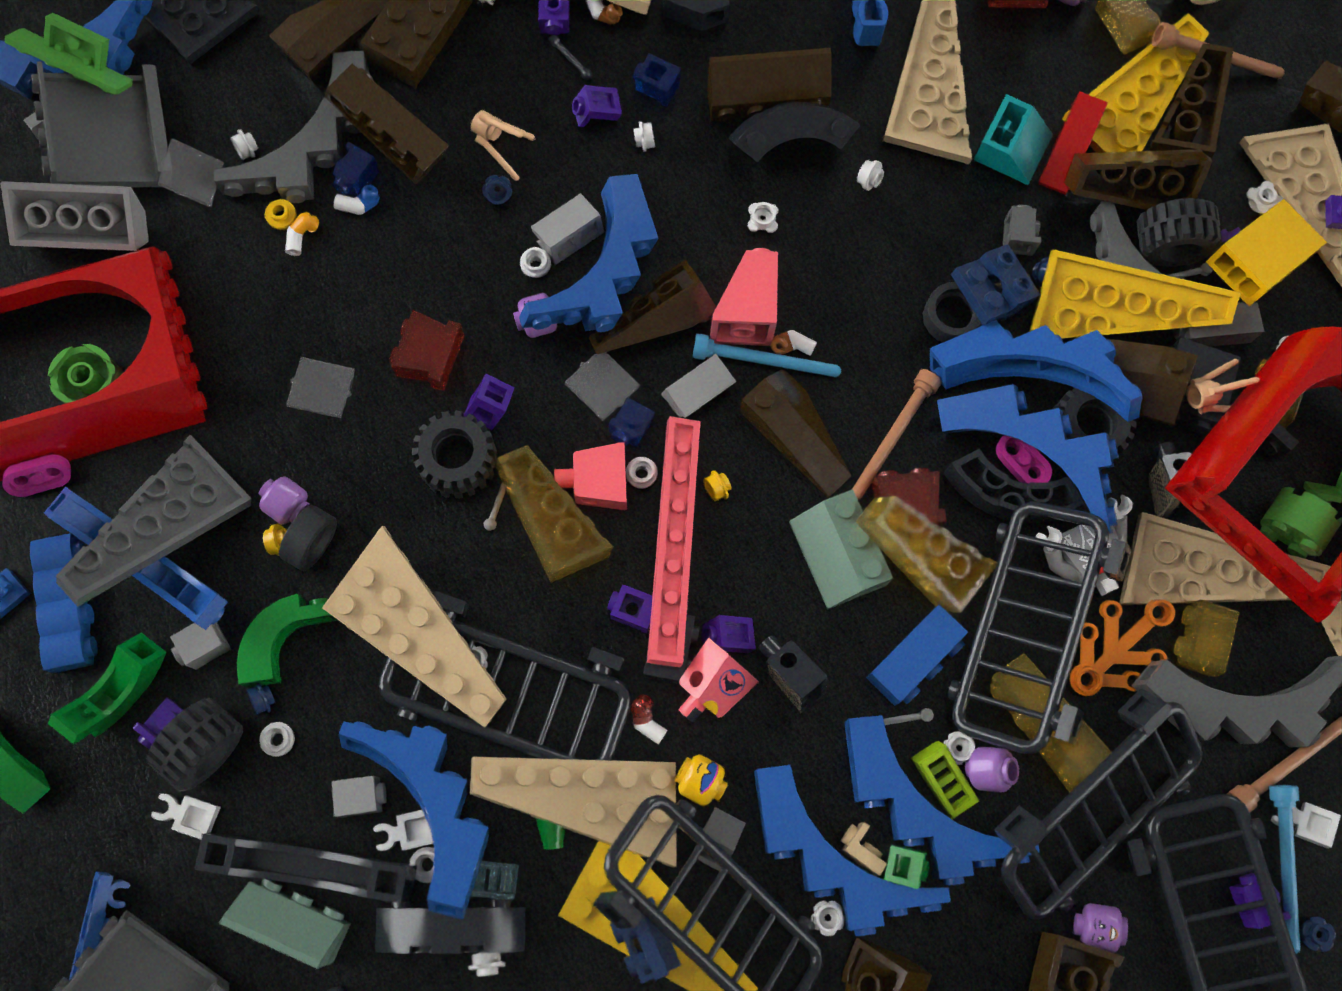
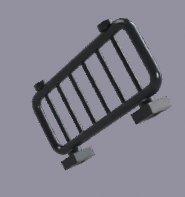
[948,501,1132,754]
[378,591,632,761]
[994,689,1203,920]
[1124,794,1308,991]
[593,795,824,991]

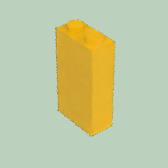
[1206,199,1327,306]

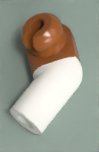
[586,0,622,25]
[770,330,817,356]

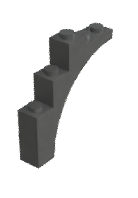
[214,51,369,203]
[1090,201,1264,347]
[1132,656,1342,747]

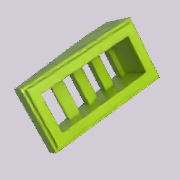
[911,741,979,820]

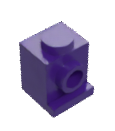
[538,0,570,35]
[464,374,514,430]
[607,584,652,634]
[1229,873,1291,929]

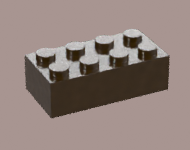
[361,0,473,89]

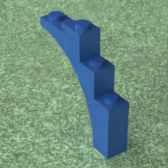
[0,0,154,99]
[519,174,658,332]
[930,320,1143,422]
[937,384,1119,534]
[44,487,227,630]
[844,715,1040,885]
[339,721,488,920]
[754,765,951,936]

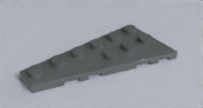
[56,435,252,607]

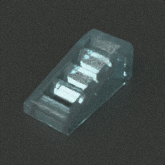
[471,861,518,900]

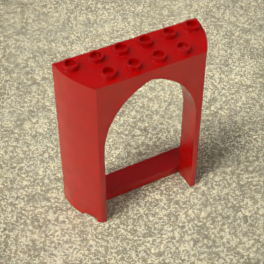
[0,246,207,481]
[1165,327,1342,623]

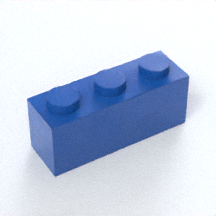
[866,604,968,706]

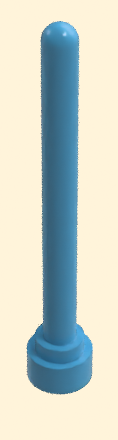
[692,333,841,377]
[1269,785,1300,954]

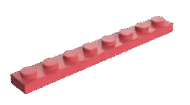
[647,416,700,667]

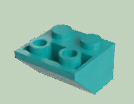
[974,94,1053,185]

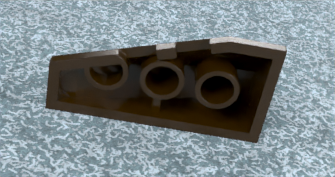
[269,0,389,81]
[589,259,716,354]
[1068,337,1198,427]
[739,369,851,498]
[842,938,932,991]

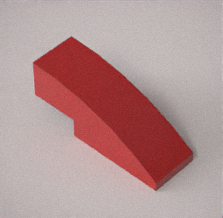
[1038,91,1108,195]

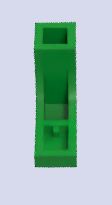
[237,594,338,688]
[48,632,167,744]
[0,732,50,814]

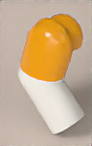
[285,212,319,256]

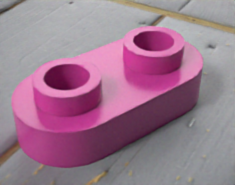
[996,435,1052,484]
[2,455,71,497]

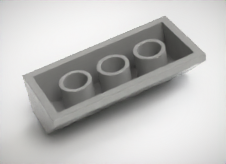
[0,182,149,251]

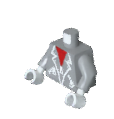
[1035,495,1133,596]

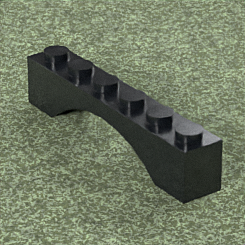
[195,833,417,903]

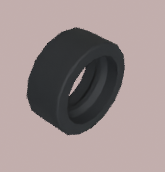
[923,282,982,342]
[279,505,337,571]

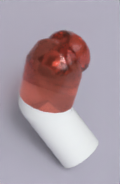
[631,694,668,744]

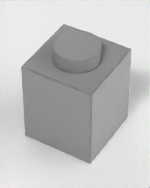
[170,622,231,670]
[332,776,387,818]

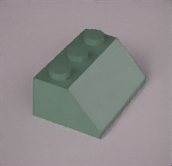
[789,489,893,609]
[219,879,351,968]

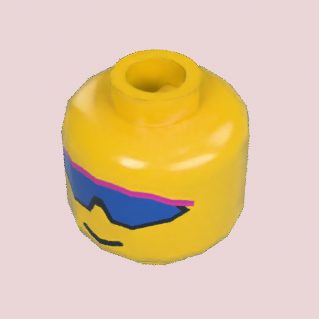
[675,754,728,806]

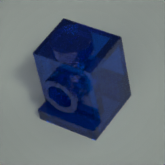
[633,54,681,107]
[332,142,379,197]

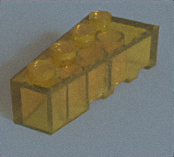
[497,445,613,583]
[855,496,997,612]
[990,653,1111,792]

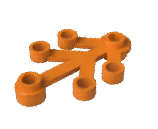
[1069,599,1175,696]

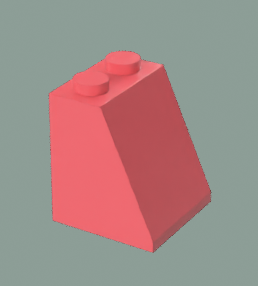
[710,248,778,346]

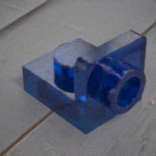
[609,398,655,447]

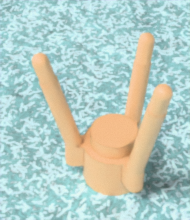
[471,110,535,181]
[1186,359,1260,414]

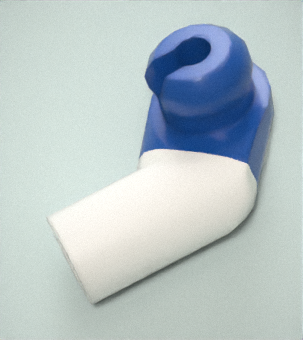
[334,185,379,215]

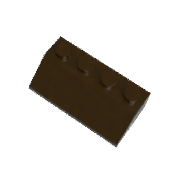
[707,48,831,123]

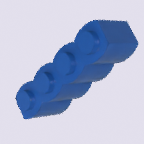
[852,0,888,46]
[30,533,98,673]

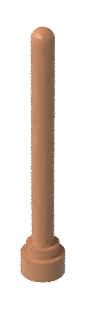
[1152,22,1284,79]
[852,369,942,500]
[1227,716,1342,812]

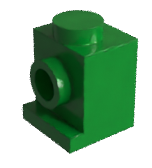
[884,845,930,889]

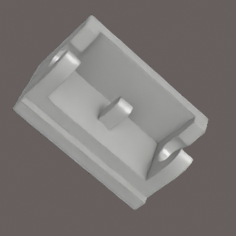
[531,193,604,265]
[661,354,736,419]

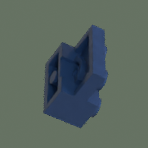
[951,244,1040,325]
[610,897,681,983]

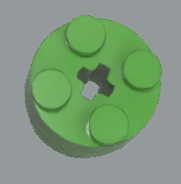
[48,344,124,404]
[1259,487,1342,559]

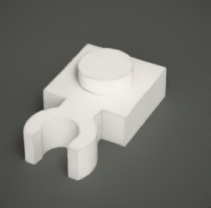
[151,794,221,839]
[1271,802,1341,849]
[373,810,433,851]

